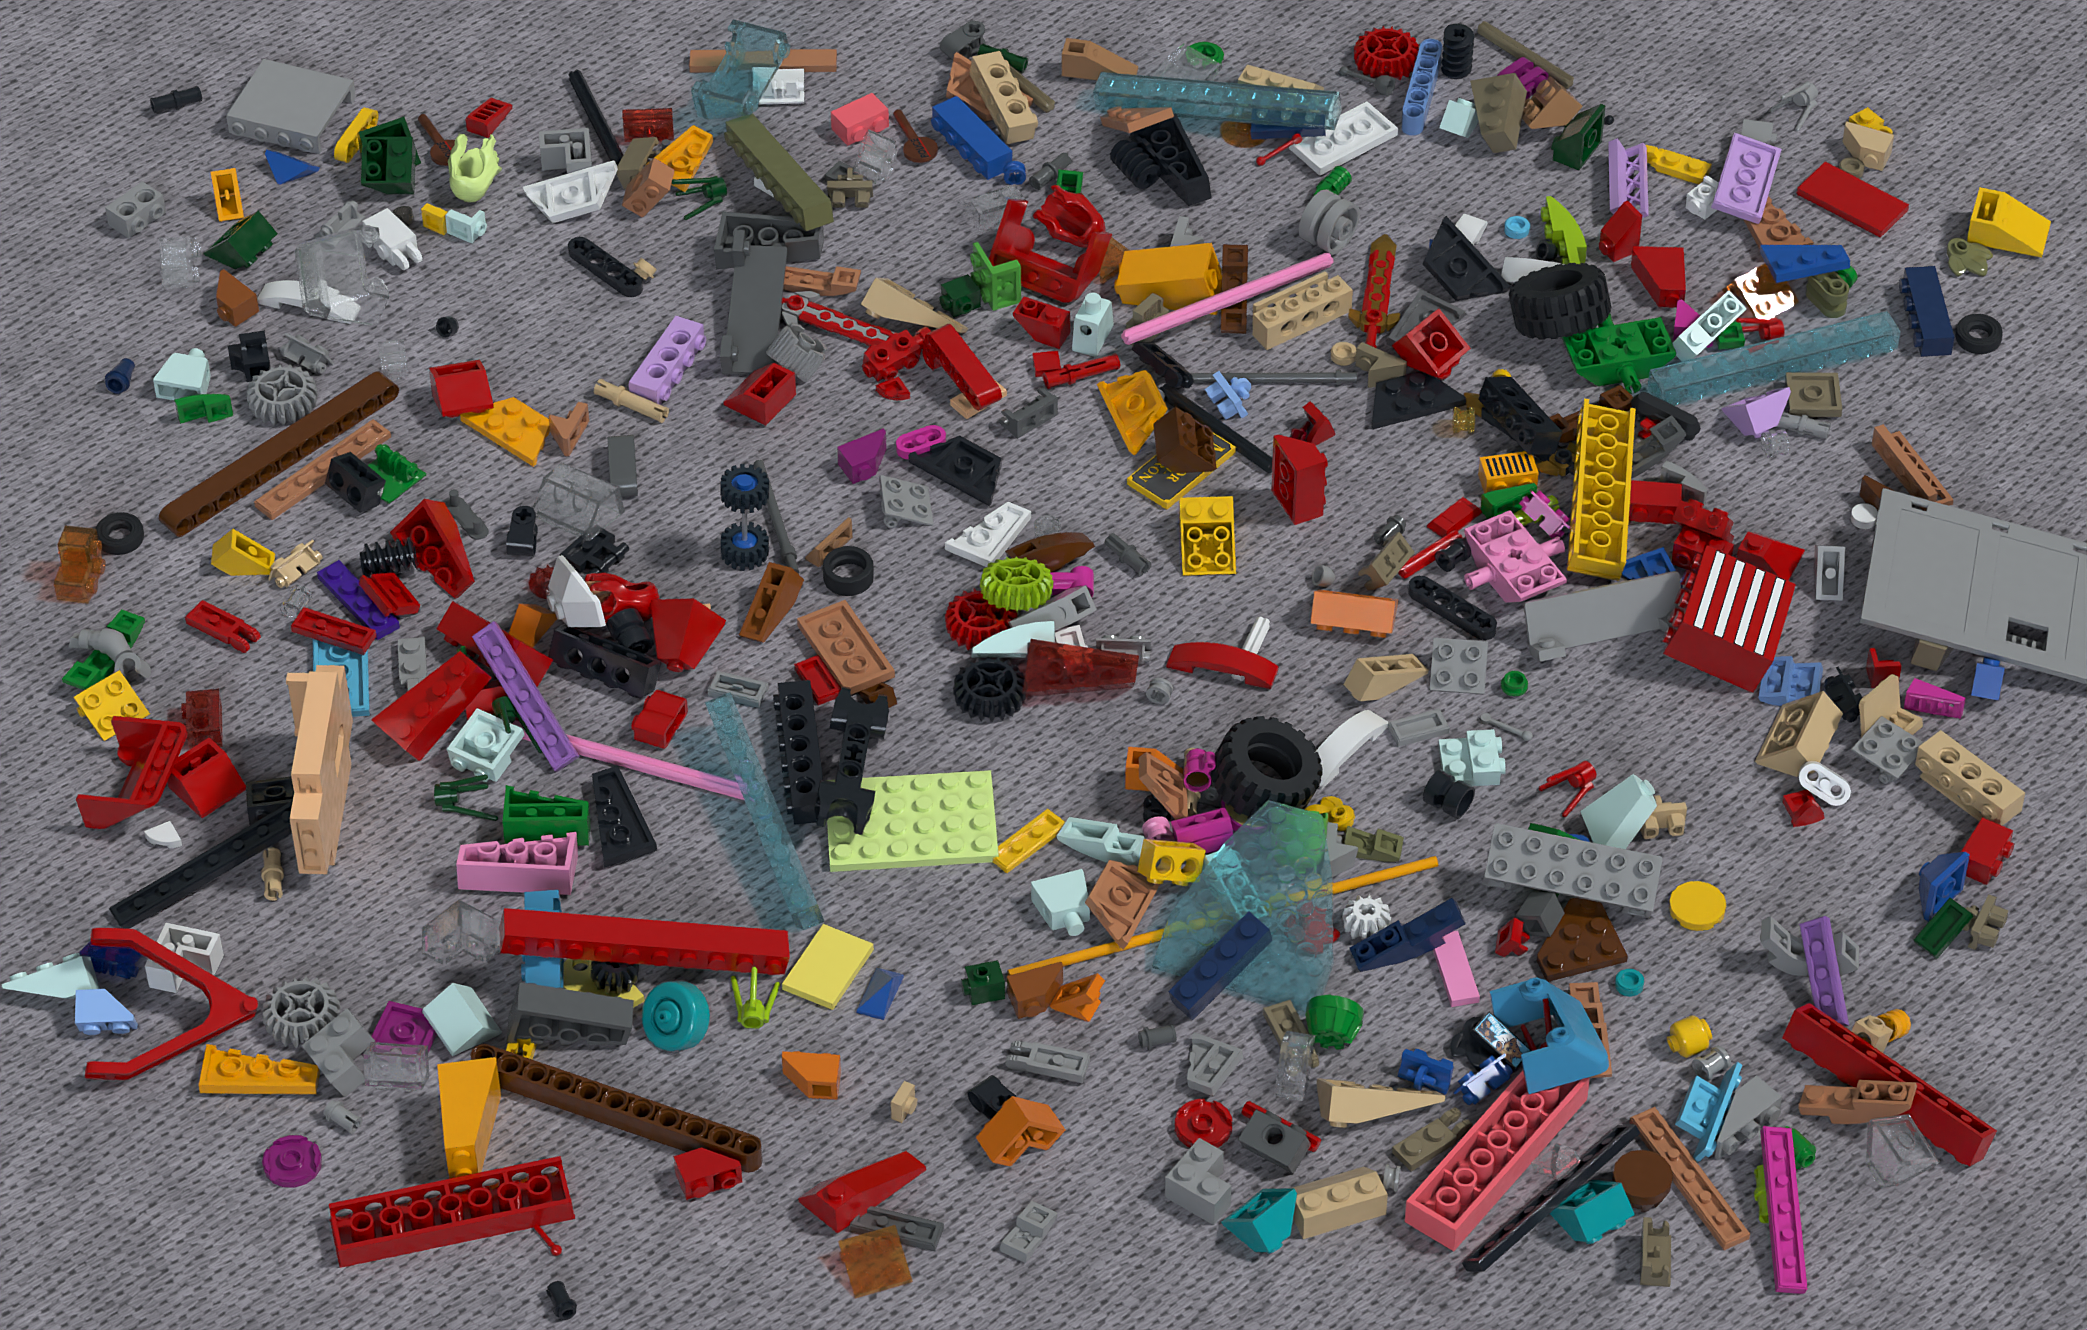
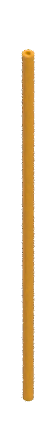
[1007,856,1438,976]

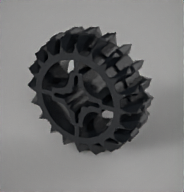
[953,656,1027,722]

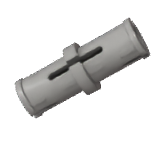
[1776,412,1831,440]

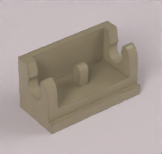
[616,137,661,189]
[1358,532,1415,590]
[1640,1217,1671,1287]

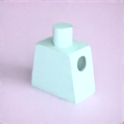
[1072,293,1114,357]
[153,348,211,400]
[1031,869,1090,936]

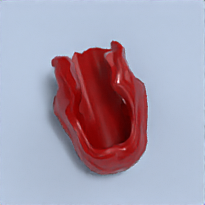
[1033,185,1106,248]
[584,573,660,626]

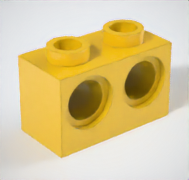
[1137,839,1206,886]

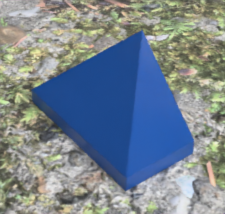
[265,150,320,184]
[857,968,904,1020]

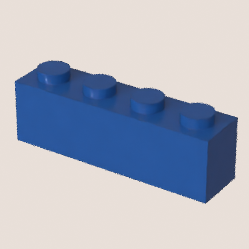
[931,96,1012,180]

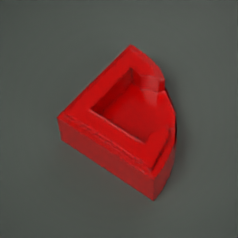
[876,377,910,401]

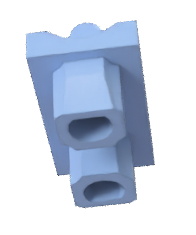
[1205,371,1251,420]

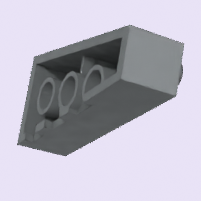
[714,211,824,270]
[506,982,634,1045]

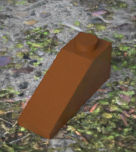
[739,562,804,643]

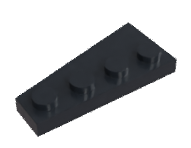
[592,765,657,868]

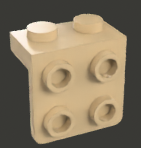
[1859,674,1923,737]

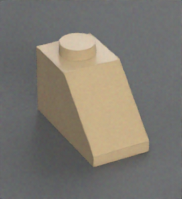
[1843,122,1894,171]

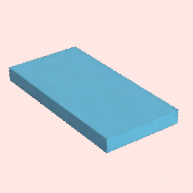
[313,639,370,717]

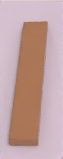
[689,49,837,73]
[254,419,391,520]
[1629,1107,1750,1250]

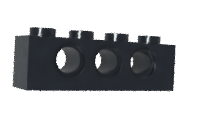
[1478,377,1562,455]
[548,624,661,698]

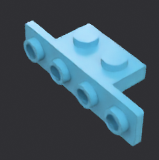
[1675,1062,1742,1163]

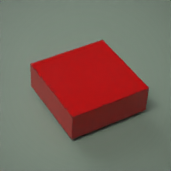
[1032,351,1061,377]

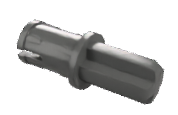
[1029,152,1072,190]
[1104,533,1151,576]

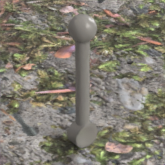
[1480,713,1533,741]

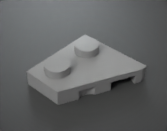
[1187,1032,1243,1096]

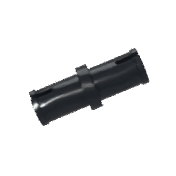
[150,86,202,113]

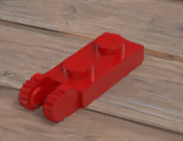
[185,600,261,653]

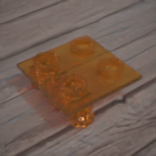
[838,1225,913,1299]

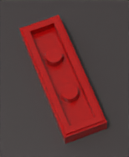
[291,607,376,655]

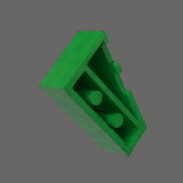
[502,785,590,846]

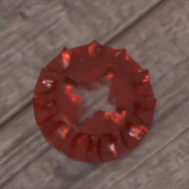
[529,564,554,599]

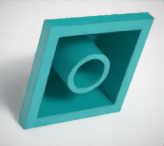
[1221,1188,1297,1254]

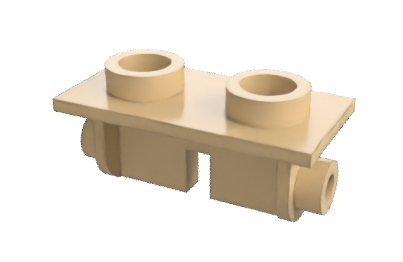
[268,539,323,588]

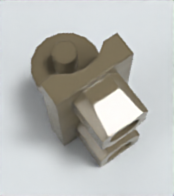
[827,167,873,208]
[1963,894,2009,950]

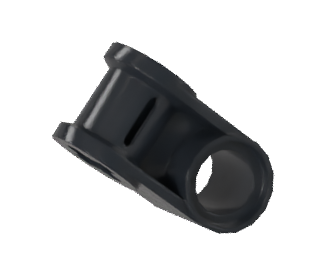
[506,506,538,556]
[967,1075,1016,1120]

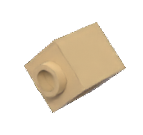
[1851,1015,1893,1053]

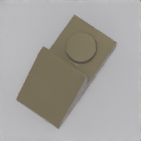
[1355,342,1407,388]

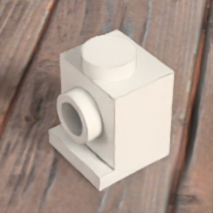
[1685,176,1719,220]

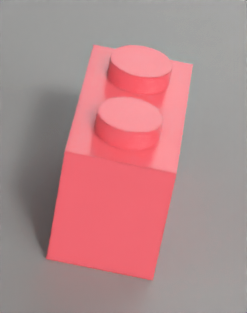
[831,93,889,146]

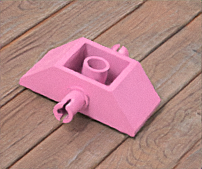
[1464,511,1567,603]

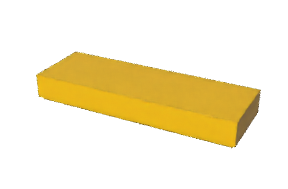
[993,809,1065,873]

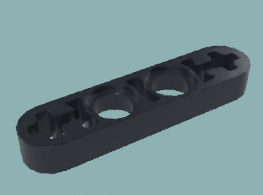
[568,237,643,297]
[1408,575,1497,640]

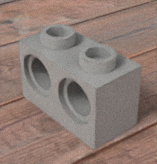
[105,181,166,238]

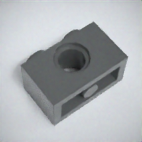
[1238,1110,1311,1174]

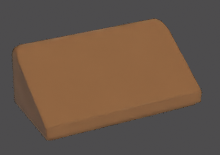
[805,517,853,567]

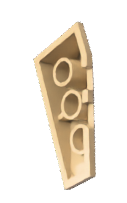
[861,278,968,333]
[1317,1078,1445,1128]

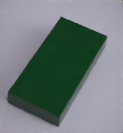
[1913,898,1973,959]

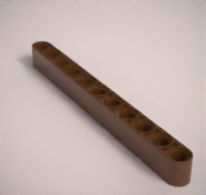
[159,371,399,537]
[470,1044,763,1173]

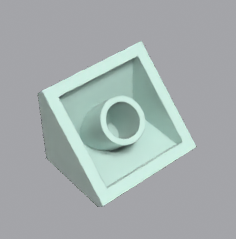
[422,983,502,1056]

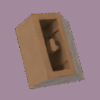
[1522,76,1583,129]

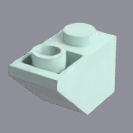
[1439,98,1479,138]

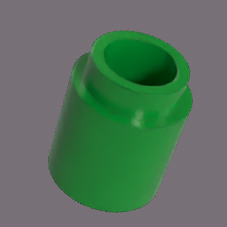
[1783,1126,1816,1169]

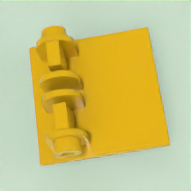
[73,670,150,741]

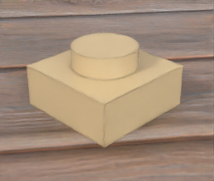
[891,1081,918,1123]

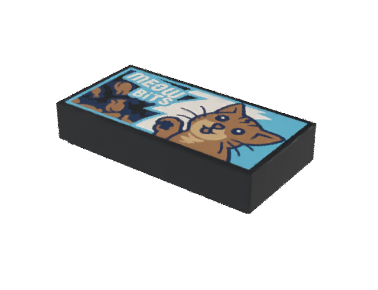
[1469,1011,1532,1072]

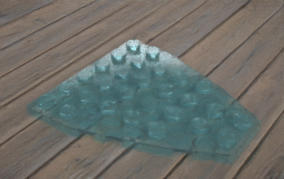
[1152,800,1334,1012]

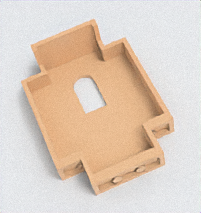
[286,665,353,874]

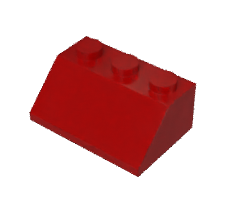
[1271,434,1328,525]

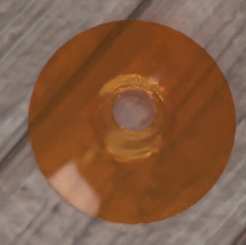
[1220,113,1267,148]

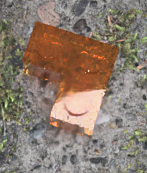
[54,525,106,604]

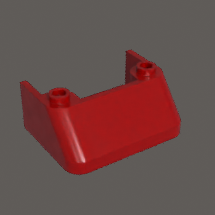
[989,199,1112,303]

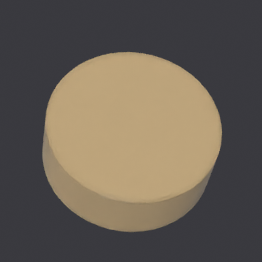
[1331,342,1356,366]

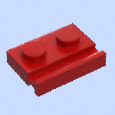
[359,572,420,617]

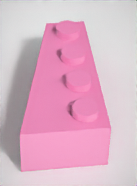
[456,832,578,895]

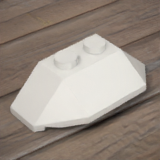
[547,555,606,627]

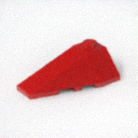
[390,499,475,598]
[798,1151,926,1233]

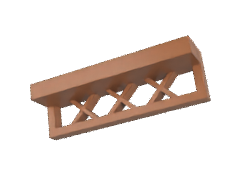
[1872,424,1954,511]

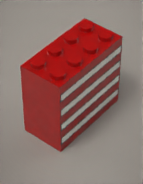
[1662,545,1796,692]

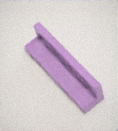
[1608,138,1649,218]

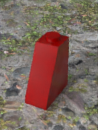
[1631,246,1686,308]

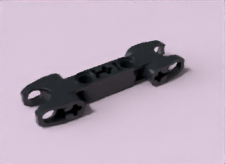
[814,686,889,835]

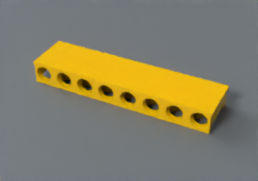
[1567,398,1636,581]

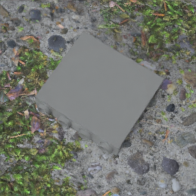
[226,59,356,154]

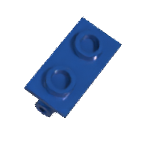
[1453,1053,1513,1105]

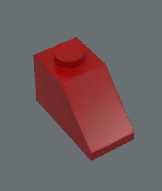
[1599,201,1642,262]

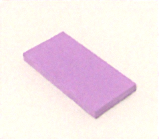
[1711,133,1782,224]

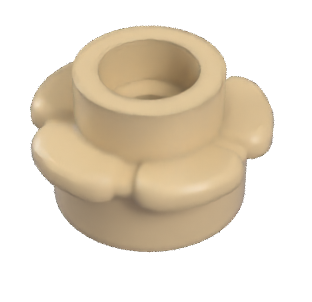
[633,258,657,280]

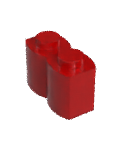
[631,690,688,749]

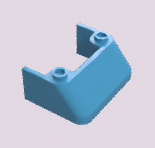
[1489,978,1609,1094]

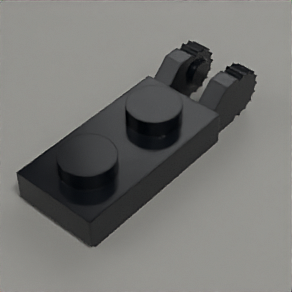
[1131,341,1194,389]

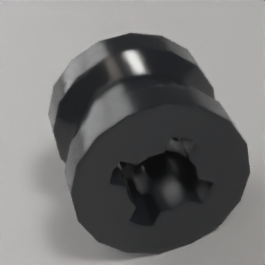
[1143,794,1171,822]

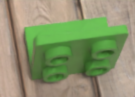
[970,242,1021,311]

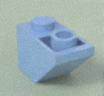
[75,989,138,1035]

